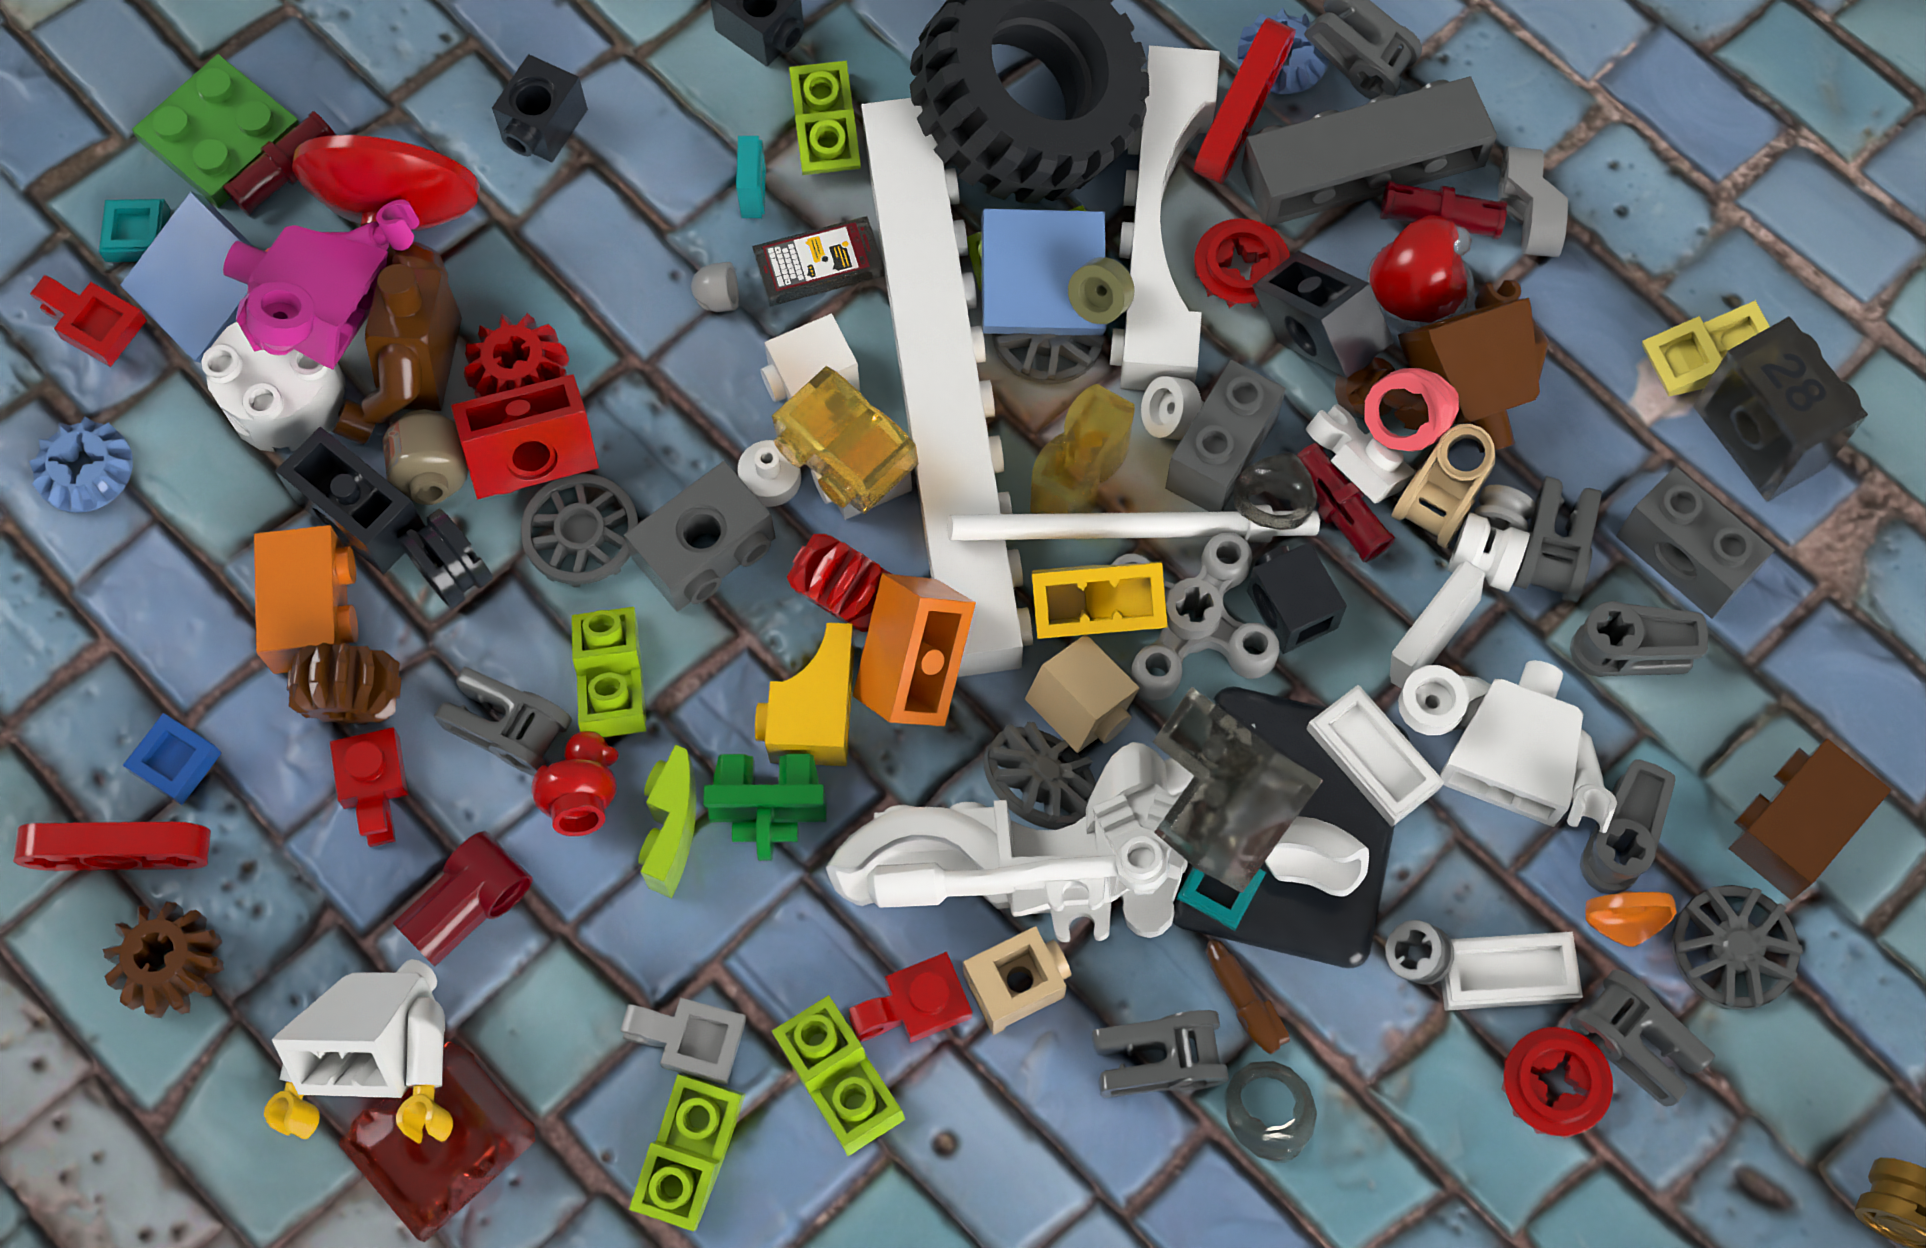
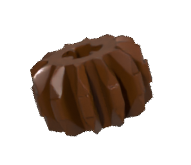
[287,643,402,725]
[102,901,224,1018]

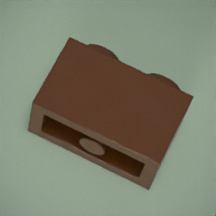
[1728,738,1891,901]

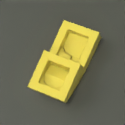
[1642,300,1783,397]

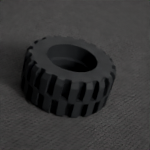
[909,0,1149,204]

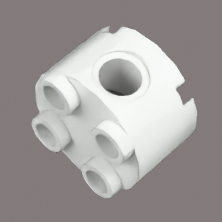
[201,321,347,452]

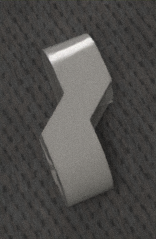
[1498,146,1568,257]

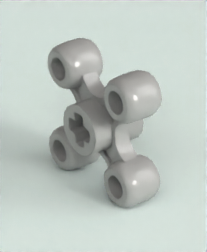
[1111,533,1279,700]

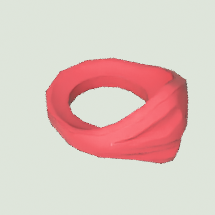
[1364,368,1459,451]

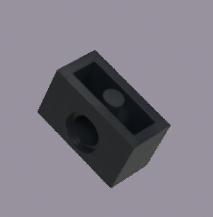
[1252,250,1394,378]
[275,426,425,575]

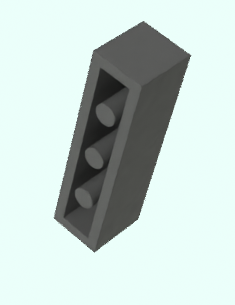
[1241,76,1497,226]

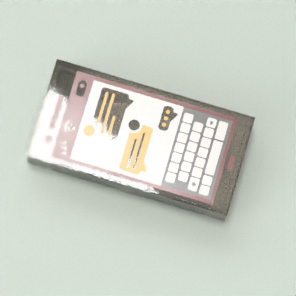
[752,216,884,307]

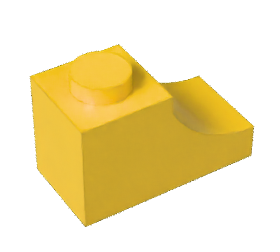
[1032,562,1167,639]
[755,623,855,767]

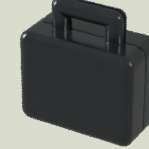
[1173,686,1410,968]

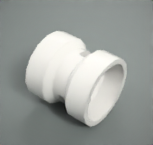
[1447,512,1530,592]

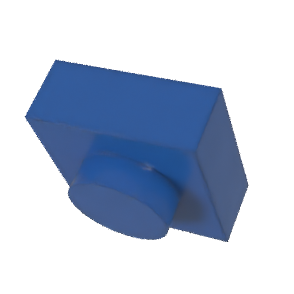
[123,713,222,806]

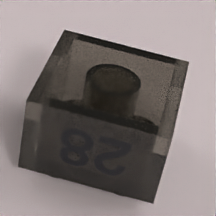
[1693,316,1868,502]

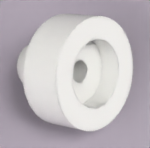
[1141,376,1204,440]
[738,440,801,507]

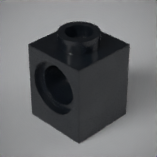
[710,0,804,67]
[492,54,588,163]
[1247,542,1347,654]

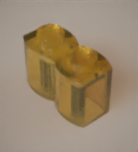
[772,366,919,514]
[1030,384,1135,514]

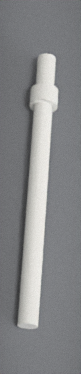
[947,505,1320,543]

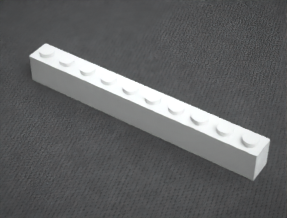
[861,98,1033,677]

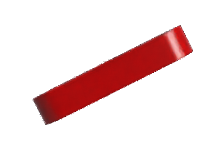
[1194,18,1296,184]
[13,822,211,871]

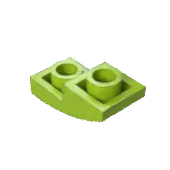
[789,60,861,176]
[571,606,647,737]
[638,744,696,899]
[772,995,906,1156]
[629,1073,746,1232]

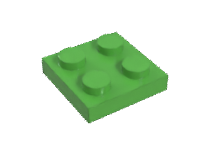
[132,54,300,208]

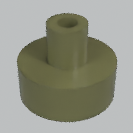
[1068,257,1135,324]

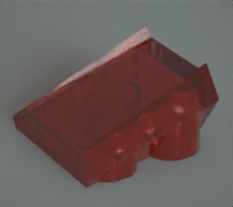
[338,1041,536,1242]

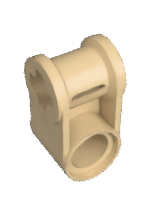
[1391,424,1495,549]

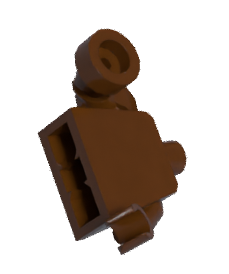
[332,241,462,445]
[1335,280,1549,453]

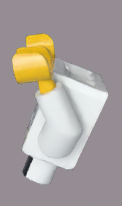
[264,959,453,1144]

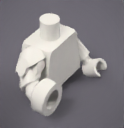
[1398,660,1617,833]

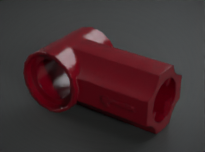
[393,831,533,967]

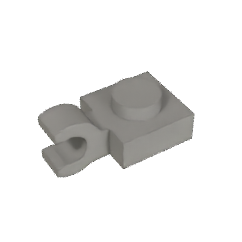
[620,998,746,1086]

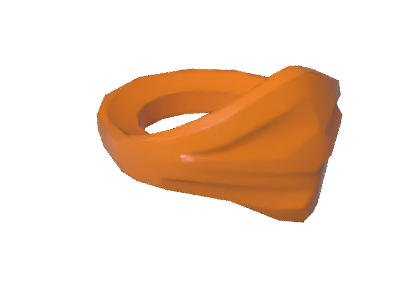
[1585,891,1677,947]

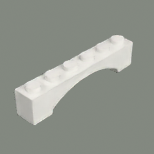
[1110,45,1220,391]

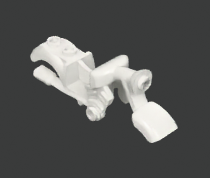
[826,724,1369,942]

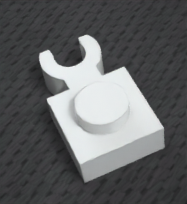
[1306,404,1416,503]

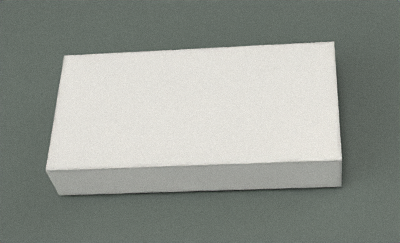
[1390,561,1485,689]
[1307,685,1444,827]
[1441,932,1583,1011]

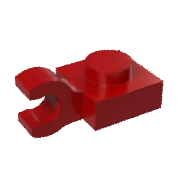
[30,275,147,367]
[330,727,408,847]
[849,952,973,1043]

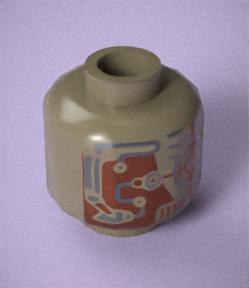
[382,409,468,505]

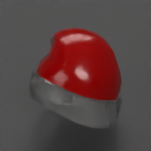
[1367,215,1475,333]

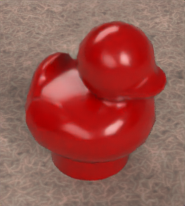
[531,731,619,836]

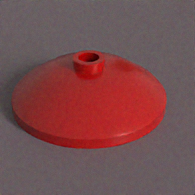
[292,135,480,231]

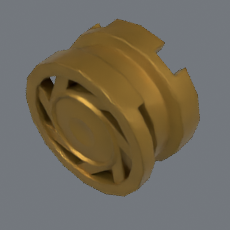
[1854,1157,1926,1248]

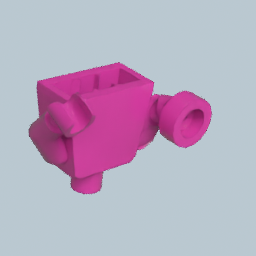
[223,200,420,370]

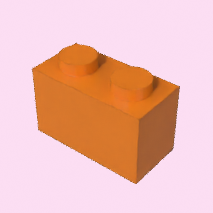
[254,525,358,674]
[852,573,976,726]

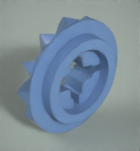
[1237,8,1329,94]
[29,416,133,513]

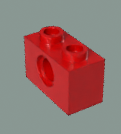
[451,374,599,500]

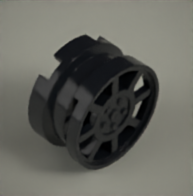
[397,508,493,610]

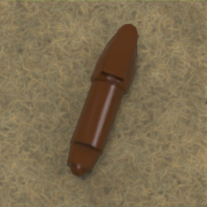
[1205,939,1290,1055]

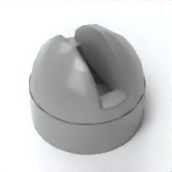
[691,262,739,312]

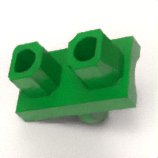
[703,754,827,861]

